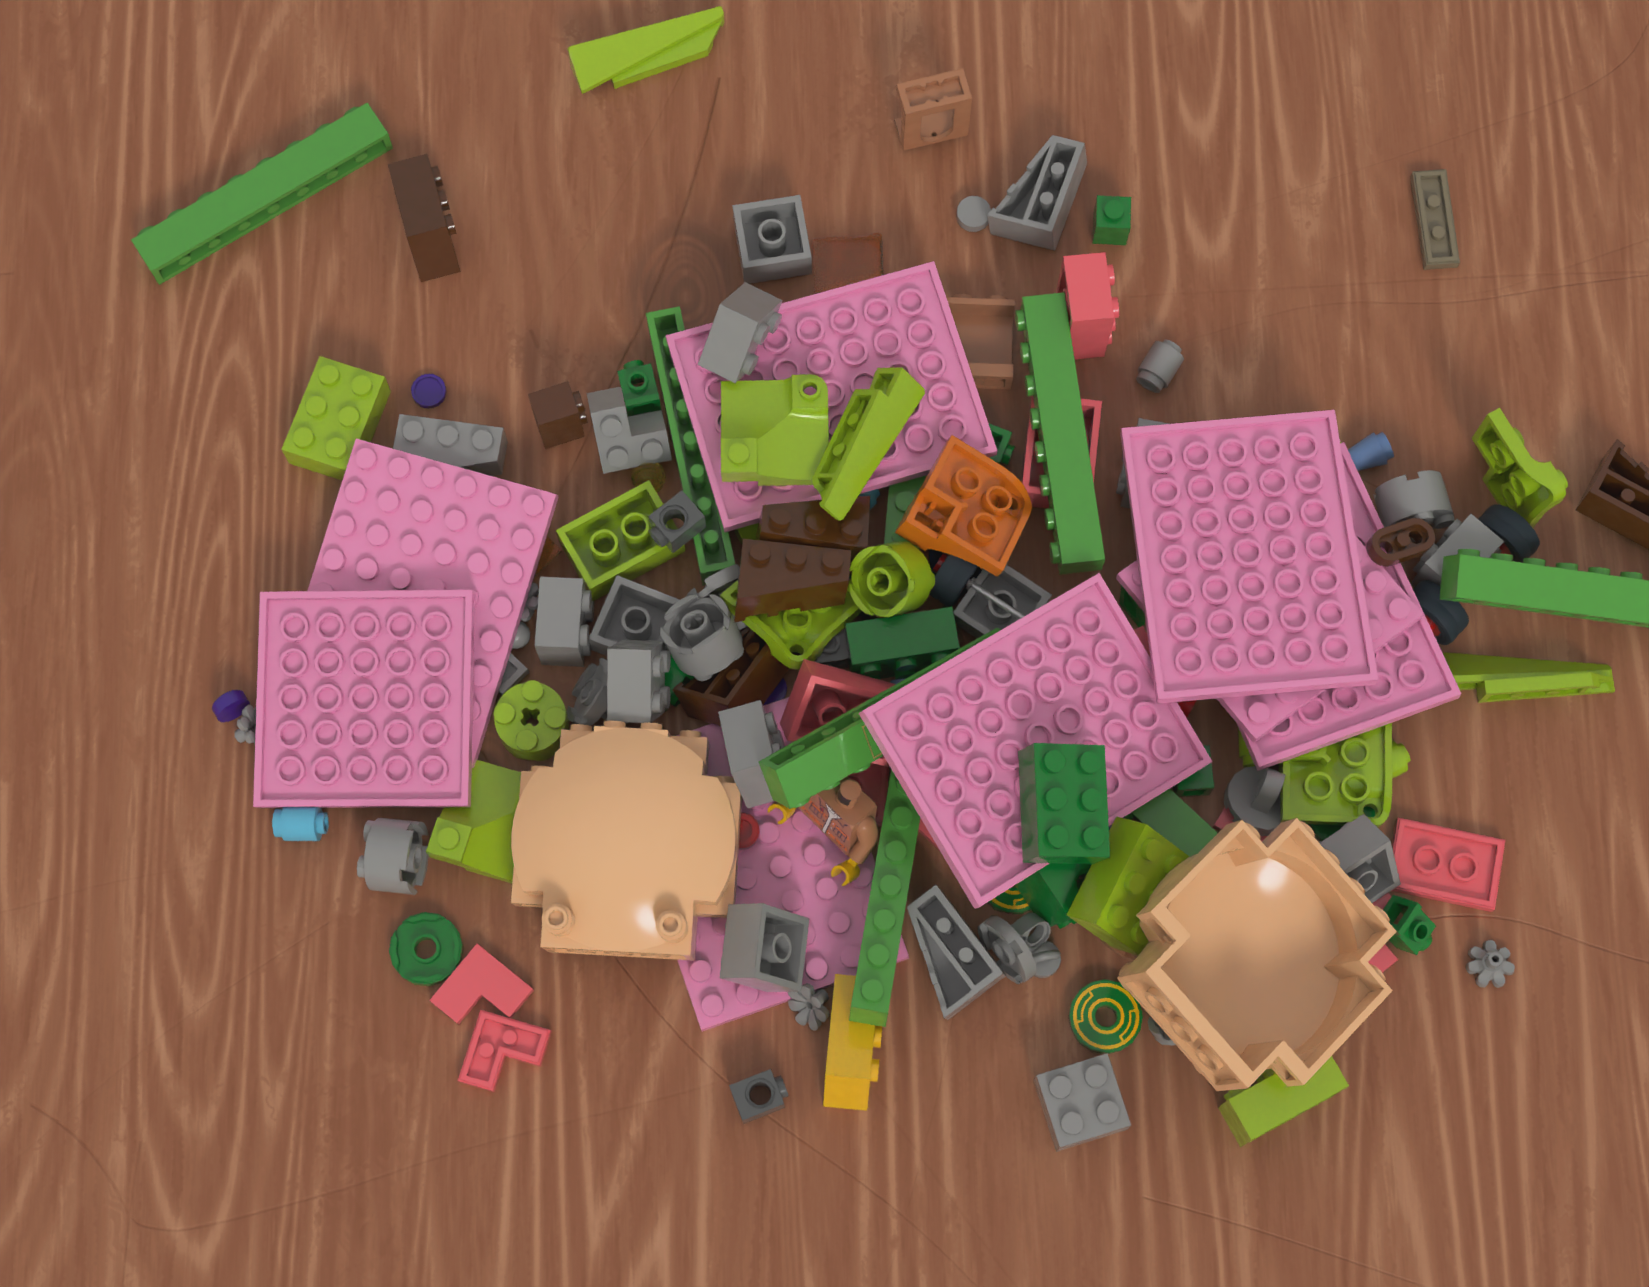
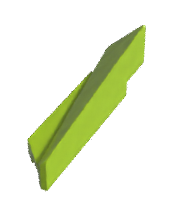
[568,6,725,94]
[1442,652,1615,703]

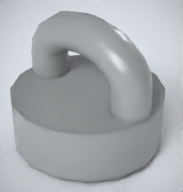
[1032,941,1061,978]

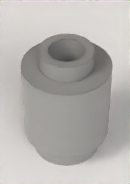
[1136,339,1184,393]

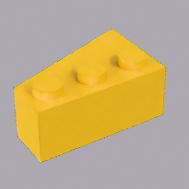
[823,974,882,1111]

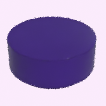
[212,690,250,722]

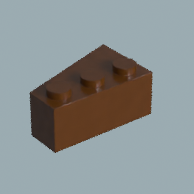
[388,154,461,282]
[1576,439,1649,550]
[756,496,870,575]
[734,539,851,623]
[672,627,800,726]

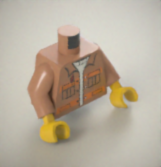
[767,776,880,886]

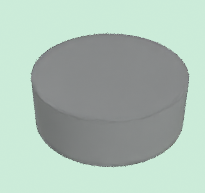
[956,196,991,232]

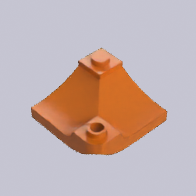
[895,435,1032,577]

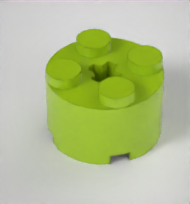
[848,541,935,617]
[493,680,569,761]

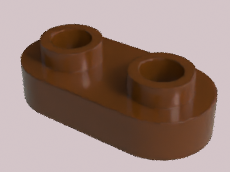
[1366,518,1435,567]

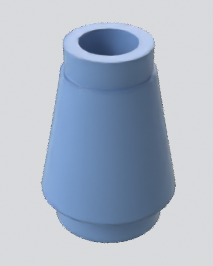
[1348,432,1394,471]

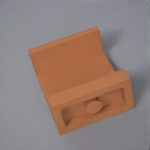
[946,294,1015,390]

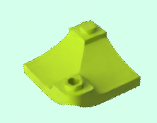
[721,374,829,486]
[1472,408,1568,528]
[720,579,862,669]
[1278,723,1392,828]
[426,760,521,884]

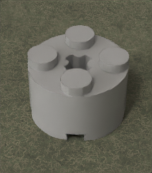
[1374,470,1455,542]
[660,594,744,681]
[357,818,429,895]

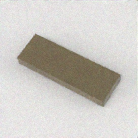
[1410,169,1460,270]

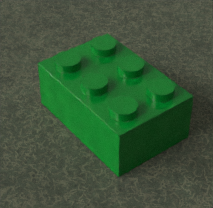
[845,607,960,680]
[1018,743,1110,864]

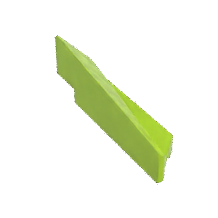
[812,367,925,520]

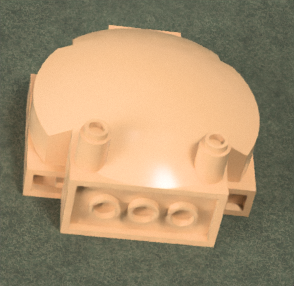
[511,721,742,961]
[1117,818,1397,1091]

